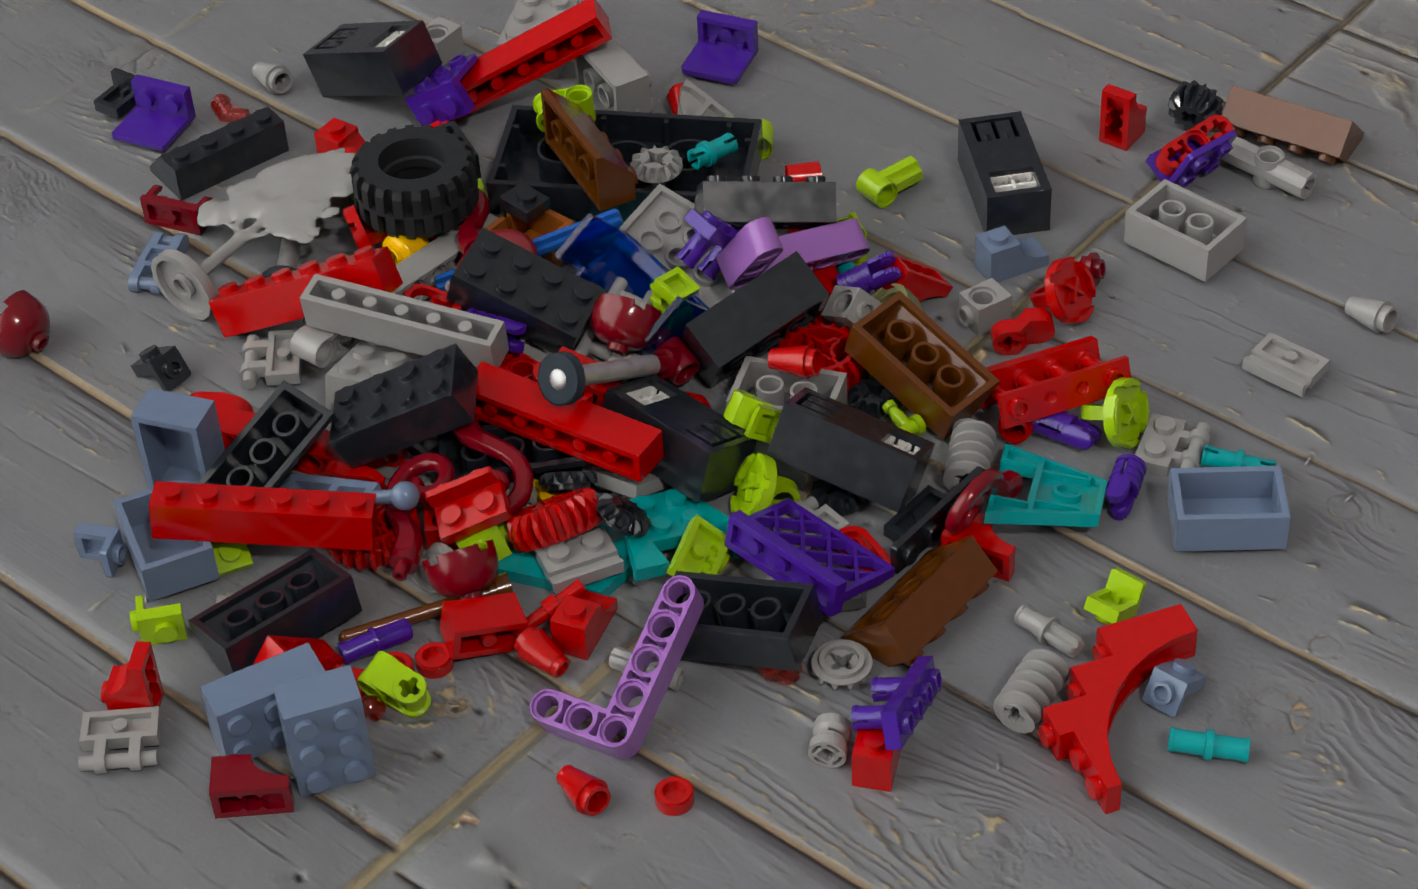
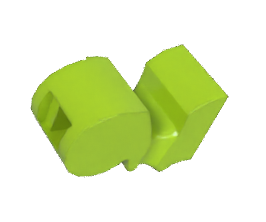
[649,266,701,334]
[723,389,782,443]

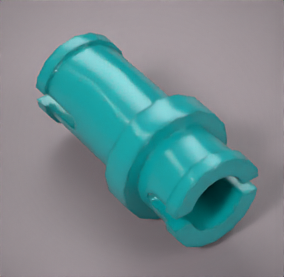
[687,133,738,169]

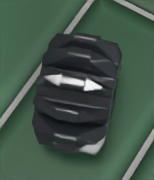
[1168,80,1223,130]

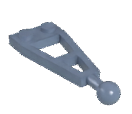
[277,473,420,511]

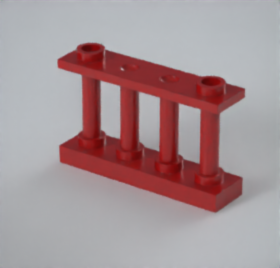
[980,335,1131,429]

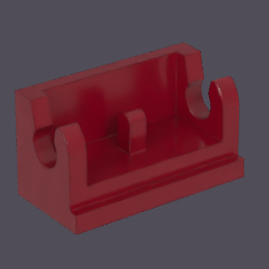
[140,185,213,236]

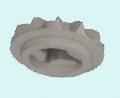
[630,145,683,183]
[811,639,873,690]

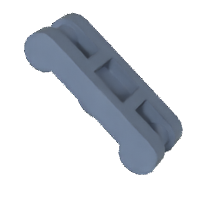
[128,231,189,295]

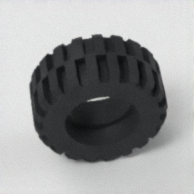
[350,125,479,239]

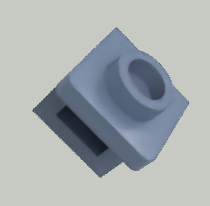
[73,522,127,577]
[1143,658,1208,717]

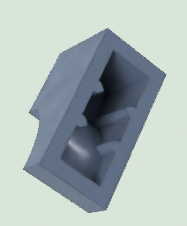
[975,226,1049,282]

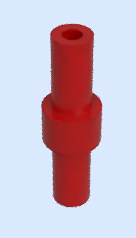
[526,579,587,628]

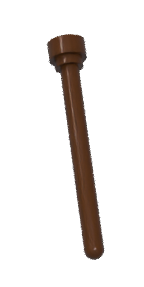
[339,572,513,642]

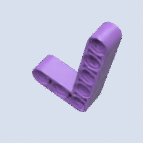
[716,217,870,290]
[529,575,704,760]

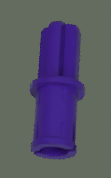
[337,618,413,665]

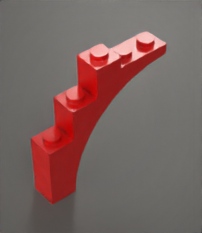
[1038,604,1198,814]

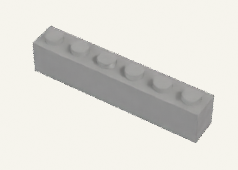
[300,274,509,367]

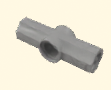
[1220,137,1317,200]

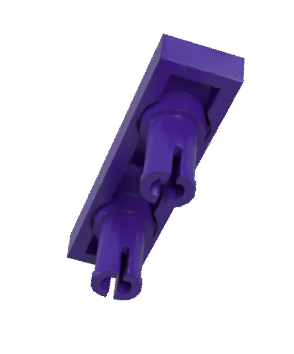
[676,208,740,280]
[851,656,942,750]

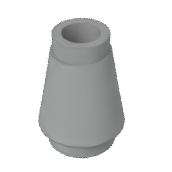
[252,61,293,94]
[1345,296,1399,334]

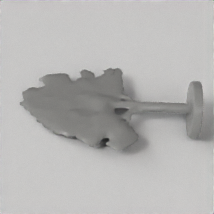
[151,148,355,320]

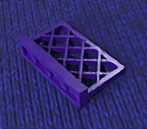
[724,498,895,617]

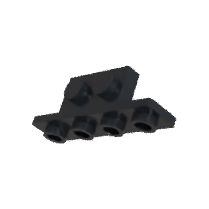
[884,466,985,574]

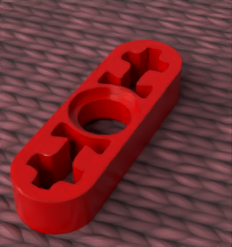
[1155,115,1233,176]

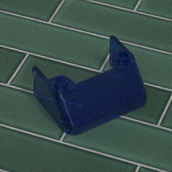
[554,213,709,350]

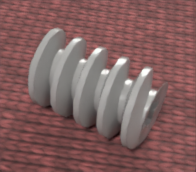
[942,418,997,491]
[993,649,1070,734]

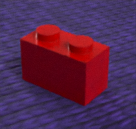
[439,592,528,660]

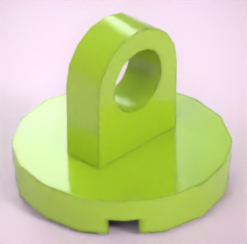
[1081,377,1149,449]
[730,452,801,516]

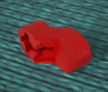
[990,308,1055,355]

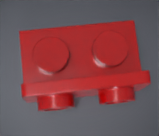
[425,466,512,545]

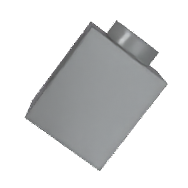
[426,16,464,65]
[957,278,1012,336]
[821,285,882,331]

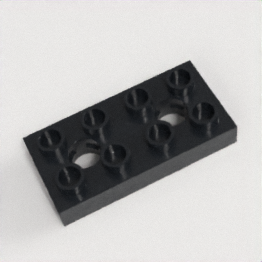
[486,105,763,222]

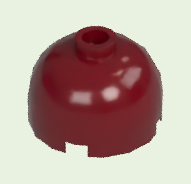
[0,290,50,358]
[591,294,663,355]
[422,539,499,599]

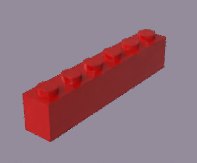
[451,0,612,121]
[208,246,403,338]
[475,361,664,483]
[148,481,377,551]

